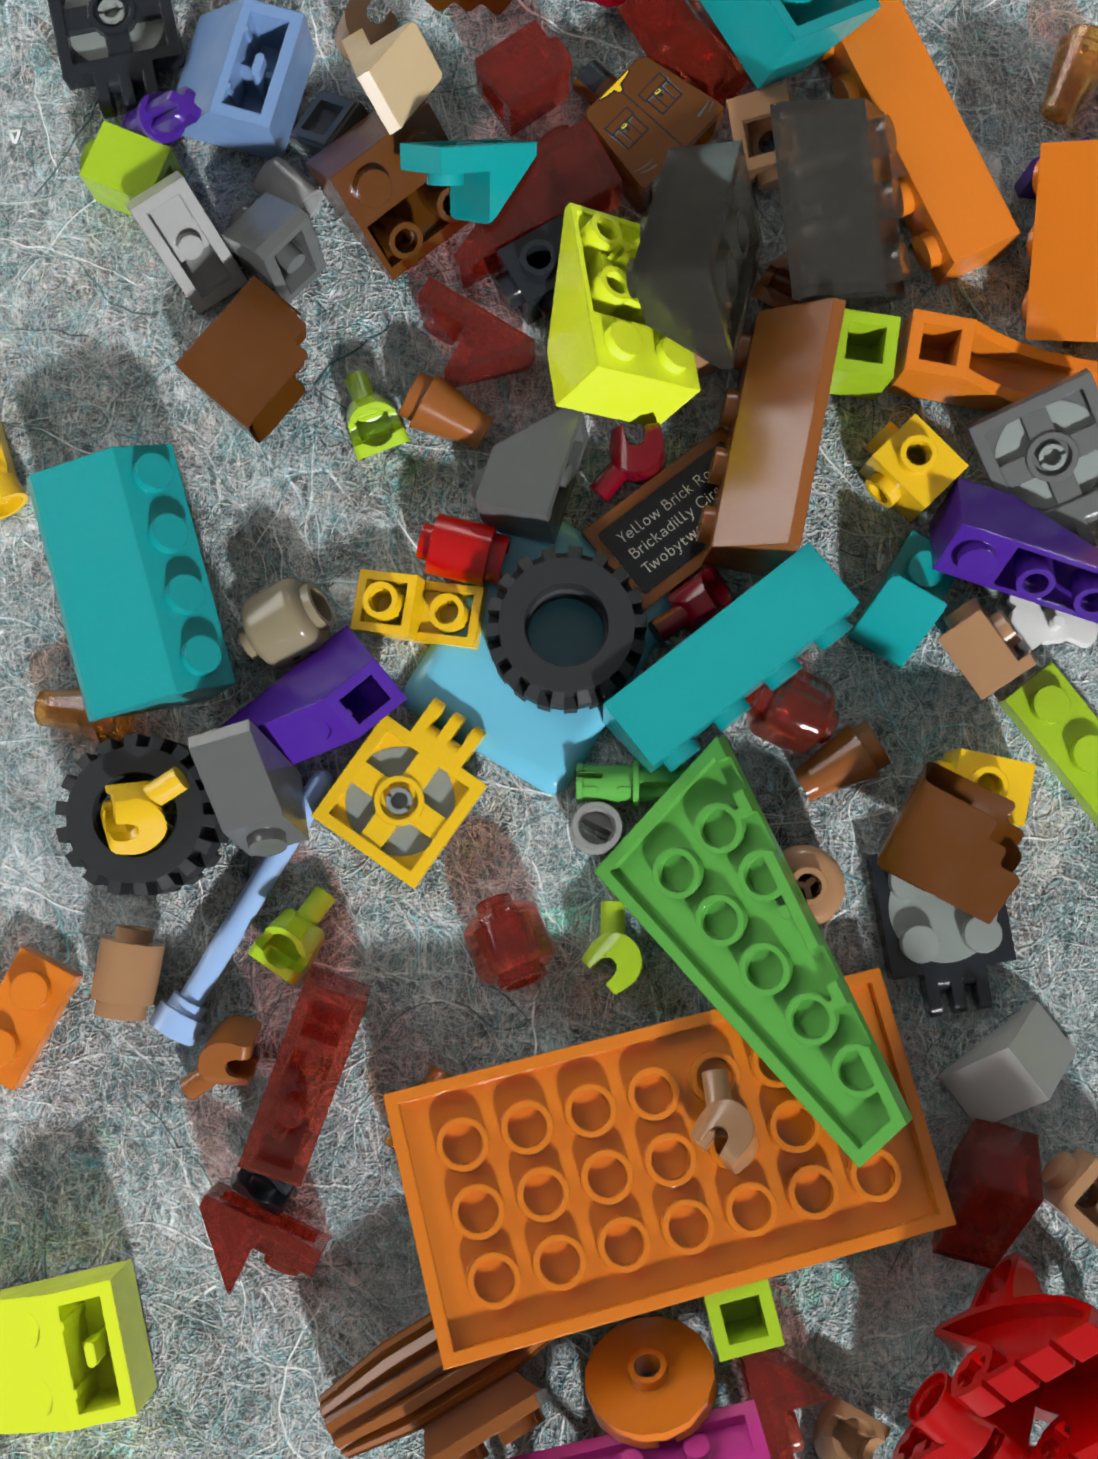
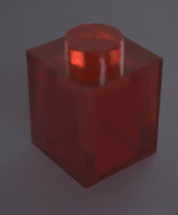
[475,20,573,137]

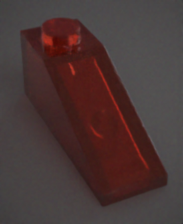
[454,118,622,289]
[237,965,371,1187]

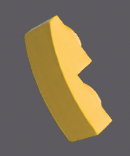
[350,569,488,650]

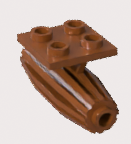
[318,1312,554,1459]

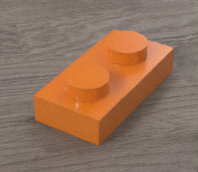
[0,946,83,1090]

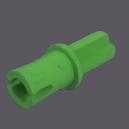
[576,759,689,809]

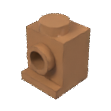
[726,82,807,190]
[937,597,1038,700]
[1038,1147,1098,1248]

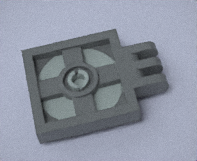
[966,368,1098,547]

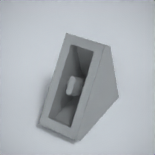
[937,1000,1077,1129]

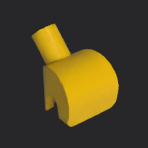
[100,766,190,855]

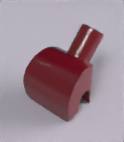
[589,422,667,502]
[648,565,736,643]

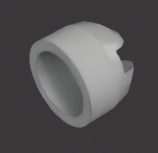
[570,802,622,855]

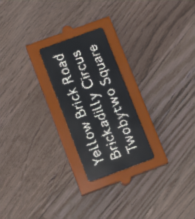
[581,426,728,612]

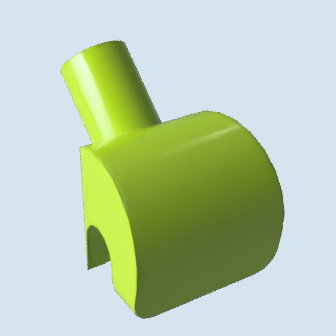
[344,370,411,461]
[247,886,336,985]
[581,901,644,995]

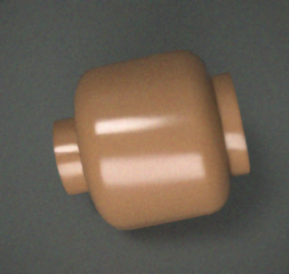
[781,845,845,925]

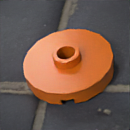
[585,1316,717,1449]

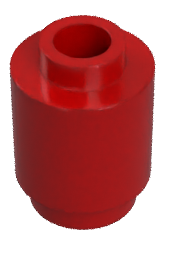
[416,513,511,587]

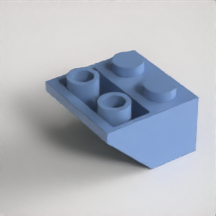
[176,0,316,160]

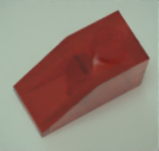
[618,0,751,106]
[932,1118,1044,1270]

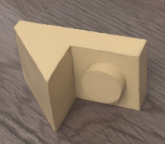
[341,21,443,135]

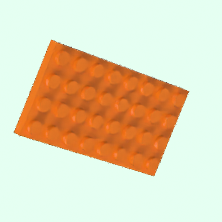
[383,967,956,1370]

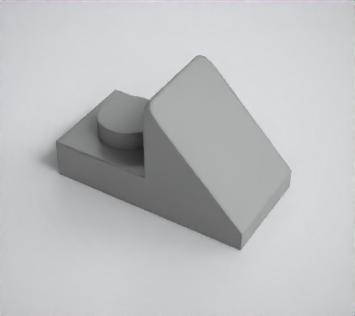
[125,170,248,315]

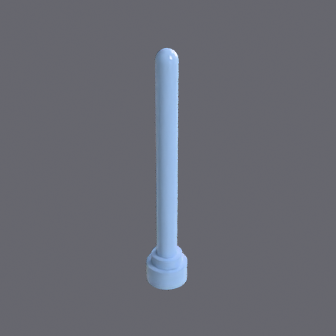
[148,770,334,1046]

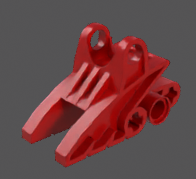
[892,1252,1098,1459]

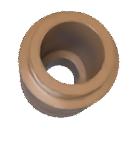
[90,924,165,1021]

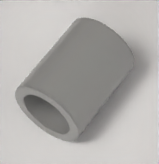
[254,156,323,219]

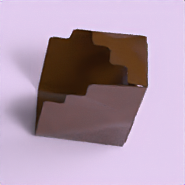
[175,276,308,443]
[877,762,1024,924]

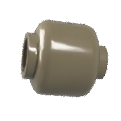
[238,577,335,670]

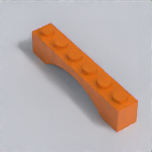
[887,308,1098,412]

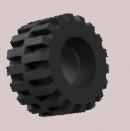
[486,546,648,714]
[55,734,229,896]

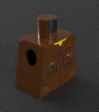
[573,57,724,215]

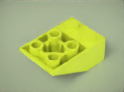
[547,202,701,425]
[0,1259,157,1434]

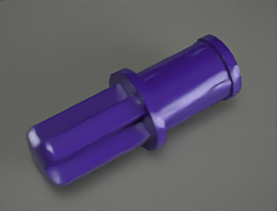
[121,86,202,144]

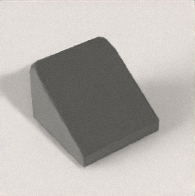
[290,90,369,156]

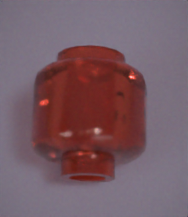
[745,669,839,754]
[463,893,555,993]

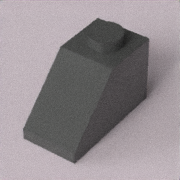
[222,192,327,303]
[471,408,589,544]
[188,719,309,857]

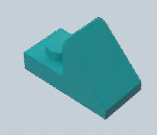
[400,138,537,224]
[846,530,956,668]

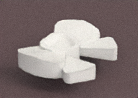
[1006,595,1098,655]

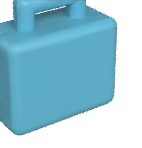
[403,521,674,794]

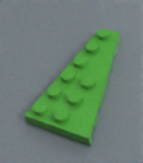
[594,736,913,1168]

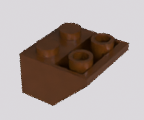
[305,101,469,280]

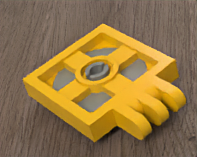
[311,697,488,889]

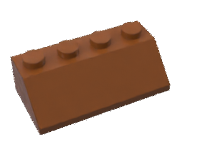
[696,298,846,577]

